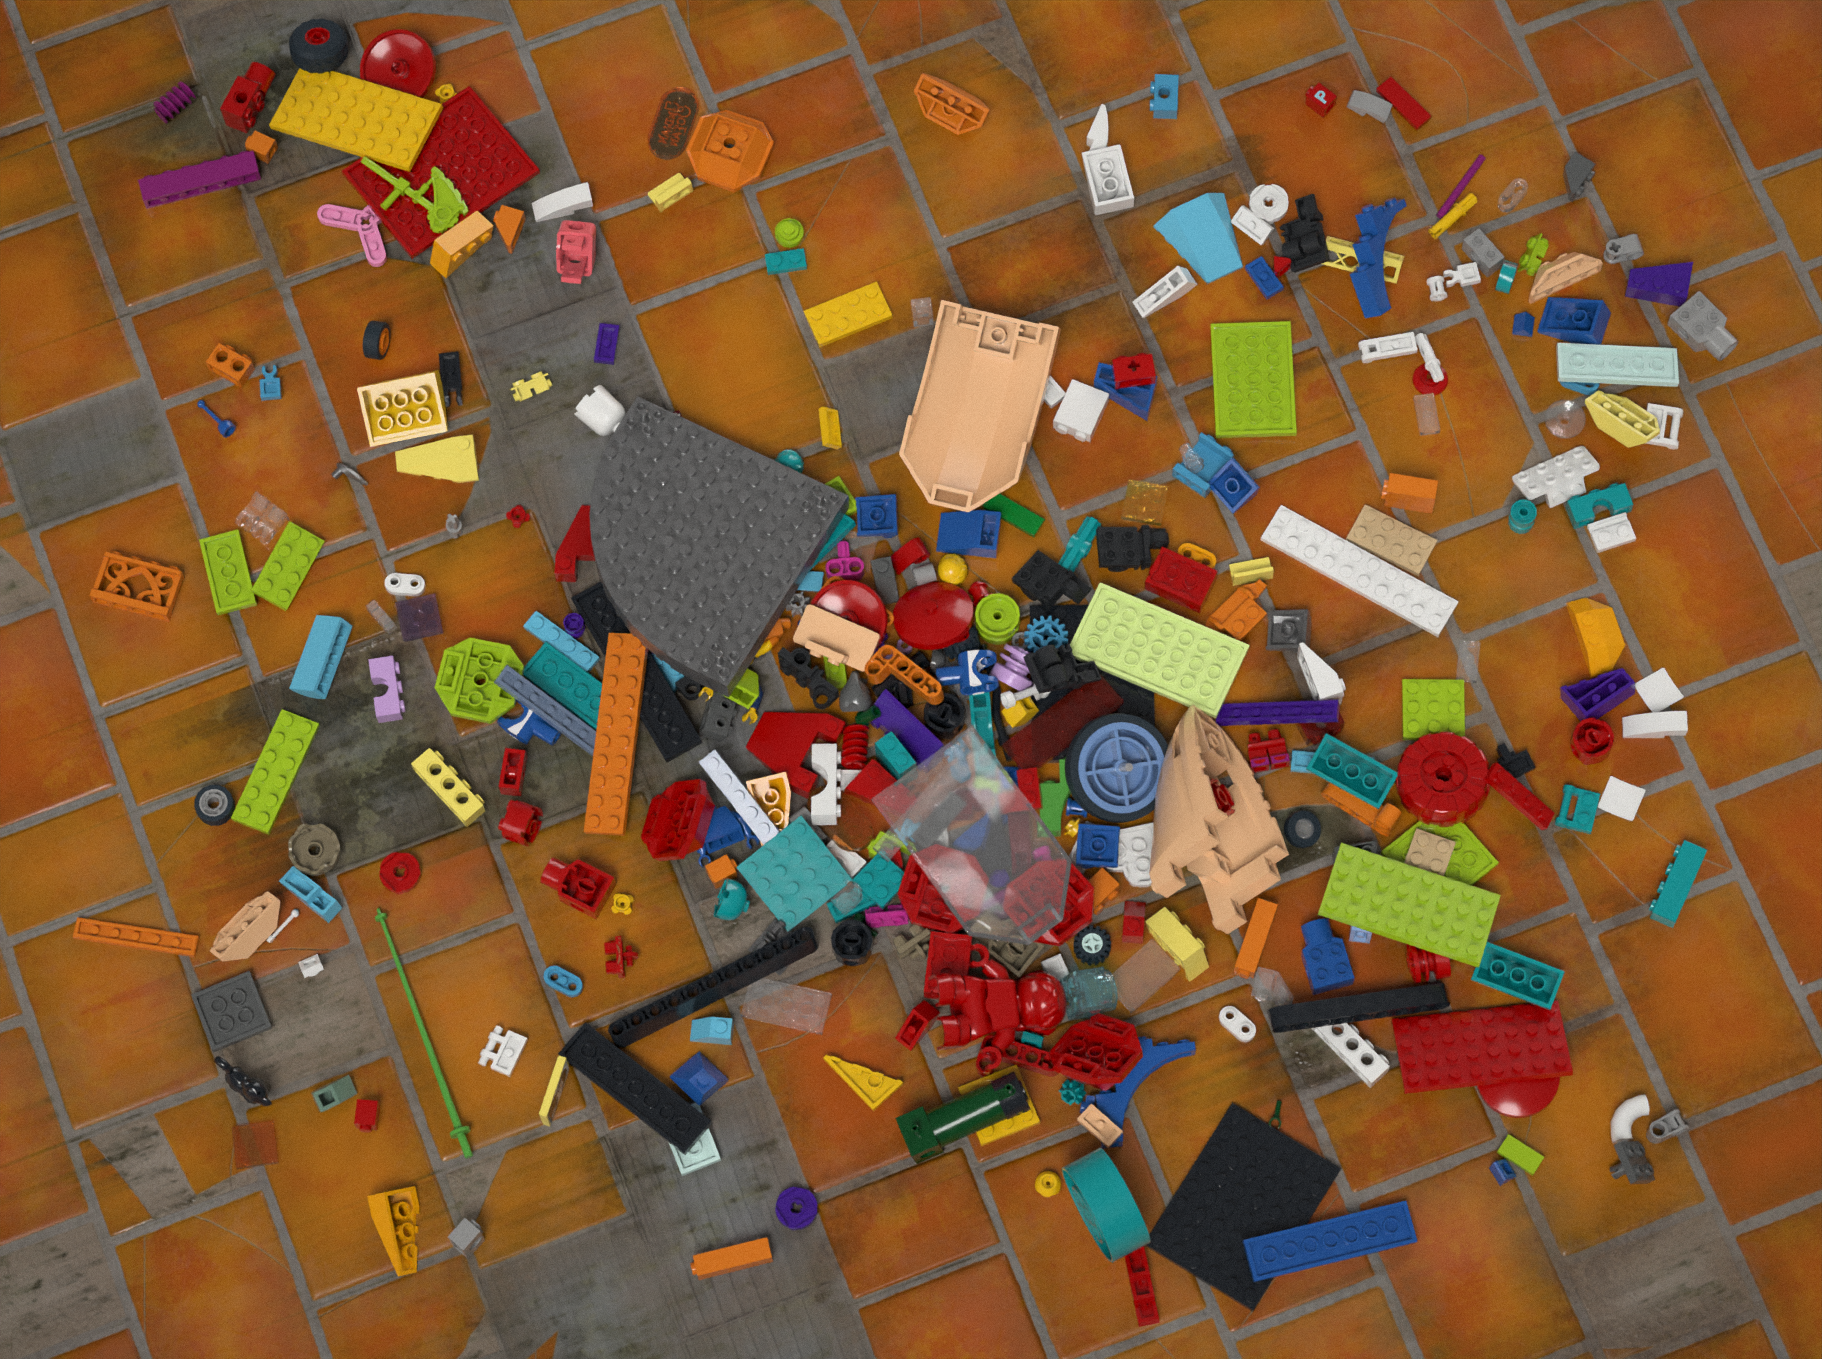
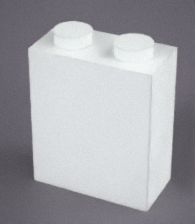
[1053,379,1109,442]

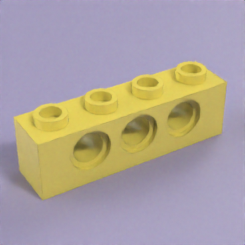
[411,748,485,827]

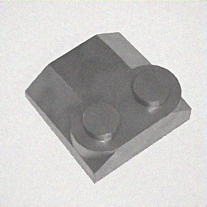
[1266,609,1311,653]

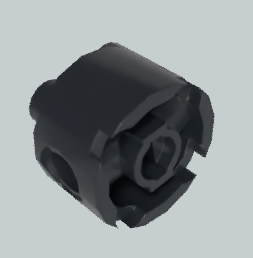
[924,693,965,740]
[831,920,873,966]

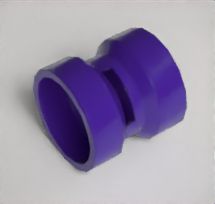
[563,613,585,639]

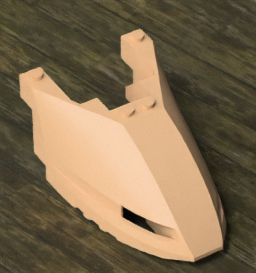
[1149,705,1289,934]

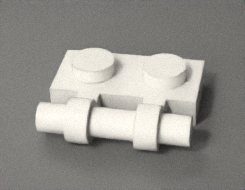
[478,1025,528,1077]

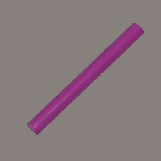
[1436,154,1486,219]

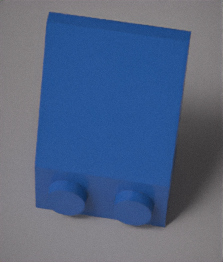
[1537,297,1611,345]

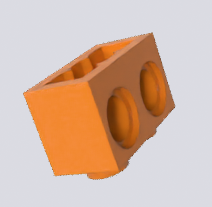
[206,343,255,388]

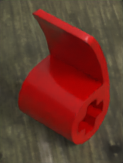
[891,537,930,575]

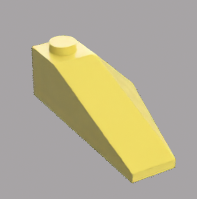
[395,435,479,483]

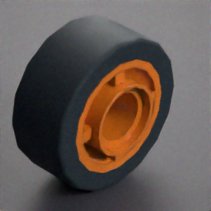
[363,320,391,360]

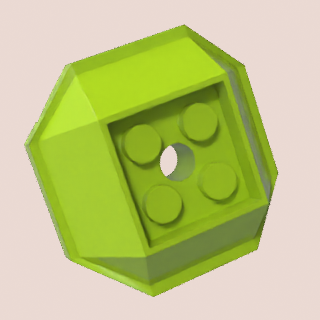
[434,637,525,724]

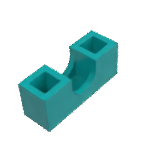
[1566,483,1633,529]

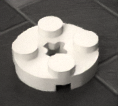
[1249,184,1289,225]

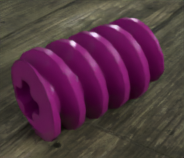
[153,81,196,124]

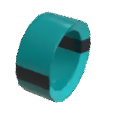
[1495,260,1518,294]

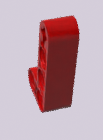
[976,1035,1059,1077]

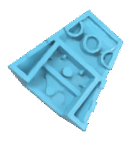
[1153,193,1243,284]

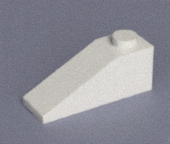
[1133,266,1197,318]

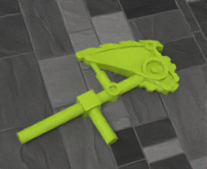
[361,156,468,234]

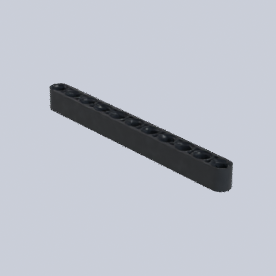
[608,927,819,1048]

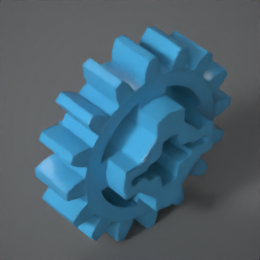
[1024,616,1068,653]

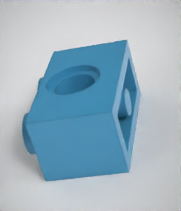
[1150,74,1179,119]

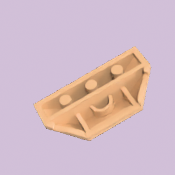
[1528,252,1603,304]
[210,891,280,962]

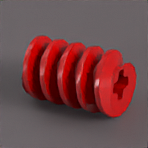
[841,724,869,770]

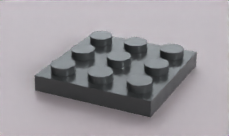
[191,971,272,1052]

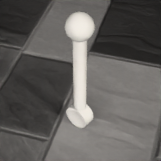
[267,909,299,943]

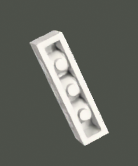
[1311,1023,1390,1088]

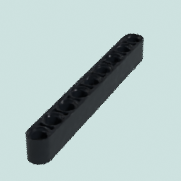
[1267,983,1450,1033]

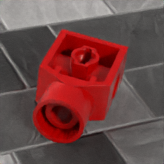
[220,62,276,134]
[540,857,616,920]

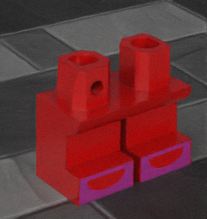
[1247,729,1290,773]

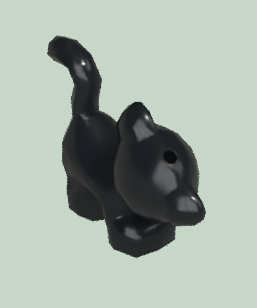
[214,1056,272,1106]

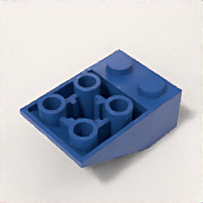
[936,510,1001,558]

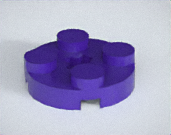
[775,1187,818,1230]

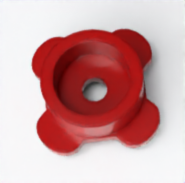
[506,505,530,528]

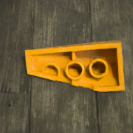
[746,772,791,846]
[367,1186,419,1277]

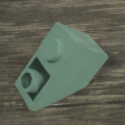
[310,1074,358,1112]

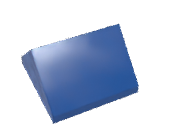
[1208,457,1260,514]

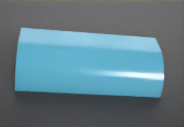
[289,615,352,699]

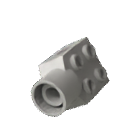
[1667,291,1739,361]

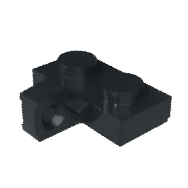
[1489,743,1536,778]

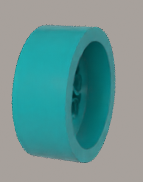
[1062,1148,1150,1263]

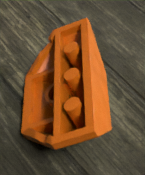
[914,73,990,135]

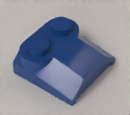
[855,494,899,538]
[1076,824,1120,869]

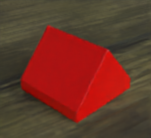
[1273,256,1291,279]

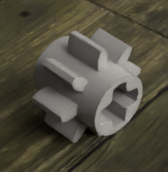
[786,592,810,617]

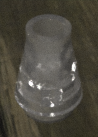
[1179,443,1204,474]

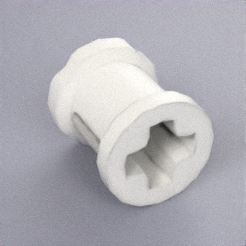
[1426,276,1448,301]

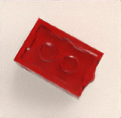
[1144,547,1218,614]
[924,931,973,1000]

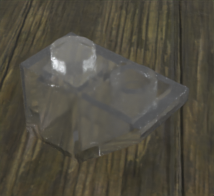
[1251,967,1294,1006]

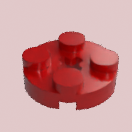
[379,852,421,895]

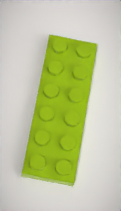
[231,709,320,835]

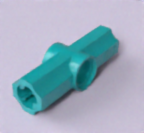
[1058,516,1102,572]

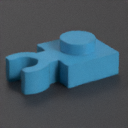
[260,365,282,401]

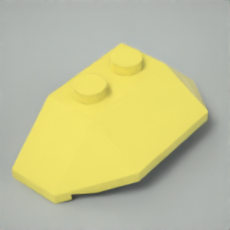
[1585,390,1660,448]

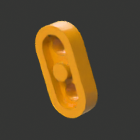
[1178,543,1216,569]

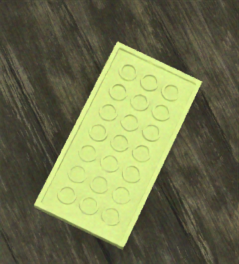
[1070,582,1250,718]

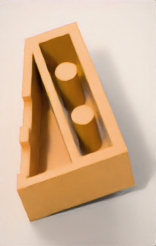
[430,211,493,278]

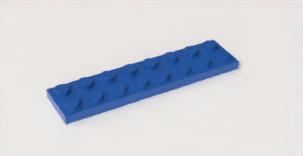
[1242,1201,1418,1283]

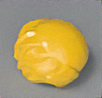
[938,554,968,585]

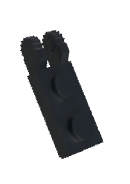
[439,351,463,407]

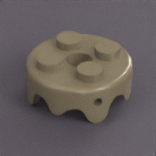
[288,824,341,876]

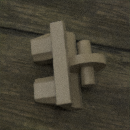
[893,925,930,960]

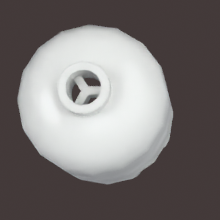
[574,385,625,436]

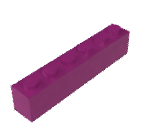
[138,151,261,209]

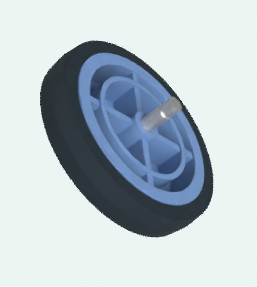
[1065,713,1168,823]

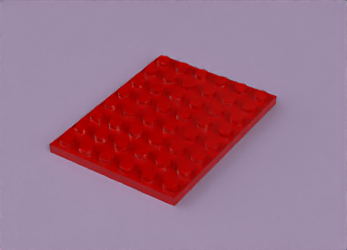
[342,86,540,259]

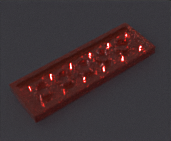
[1002,673,1124,770]

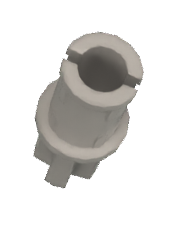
[446,514,462,538]

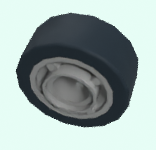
[194,785,235,826]

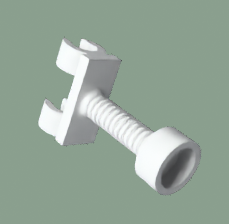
[1001,684,1050,709]

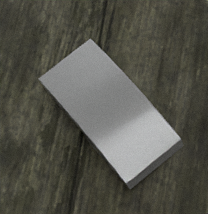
[1347,90,1393,123]

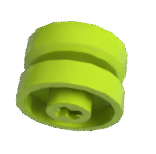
[975,593,1020,645]

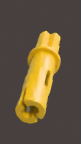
[1428,193,1477,239]

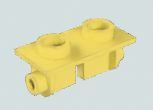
[510,371,552,402]

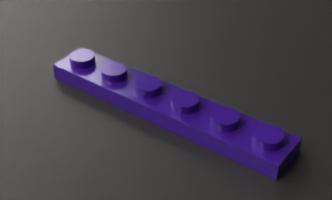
[1216,700,1340,726]

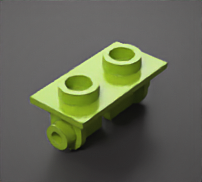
[1518,233,1549,276]

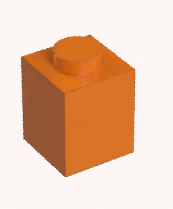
[245,131,278,164]
[705,854,738,889]

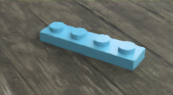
[523,611,600,673]

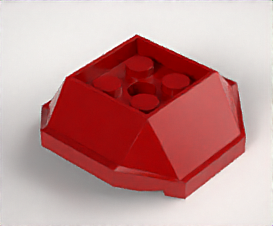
[640,779,715,861]
[897,845,989,934]
[1003,859,1095,946]
[1049,1013,1143,1091]

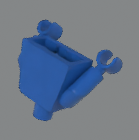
[697,805,759,868]

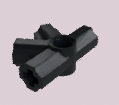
[871,651,930,708]

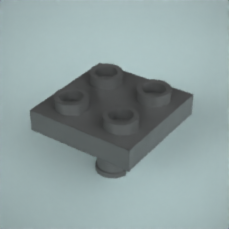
[1610,1141,1655,1184]

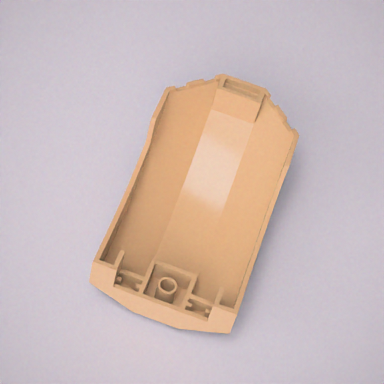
[899,300,1061,513]

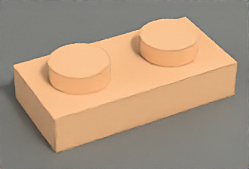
[1077,1103,1123,1148]

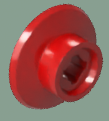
[1412,363,1448,396]

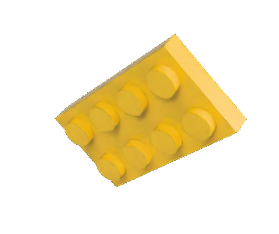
[804,282,893,348]

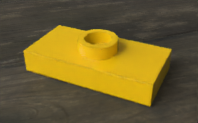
[819,406,842,450]

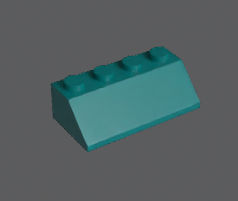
[1306,733,1398,810]
[1471,942,1565,1010]

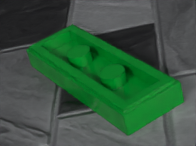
[982,494,1045,537]

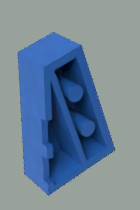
[1094,363,1157,421]

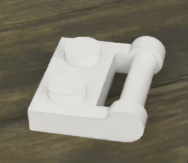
[1645,403,1683,449]

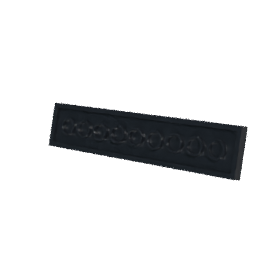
[571,582,702,763]

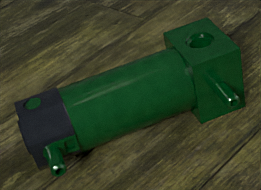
[895,1072,1031,1164]

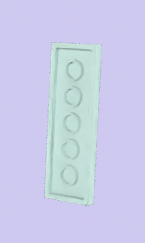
[1556,343,1679,387]

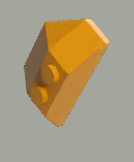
[1566,597,1625,678]

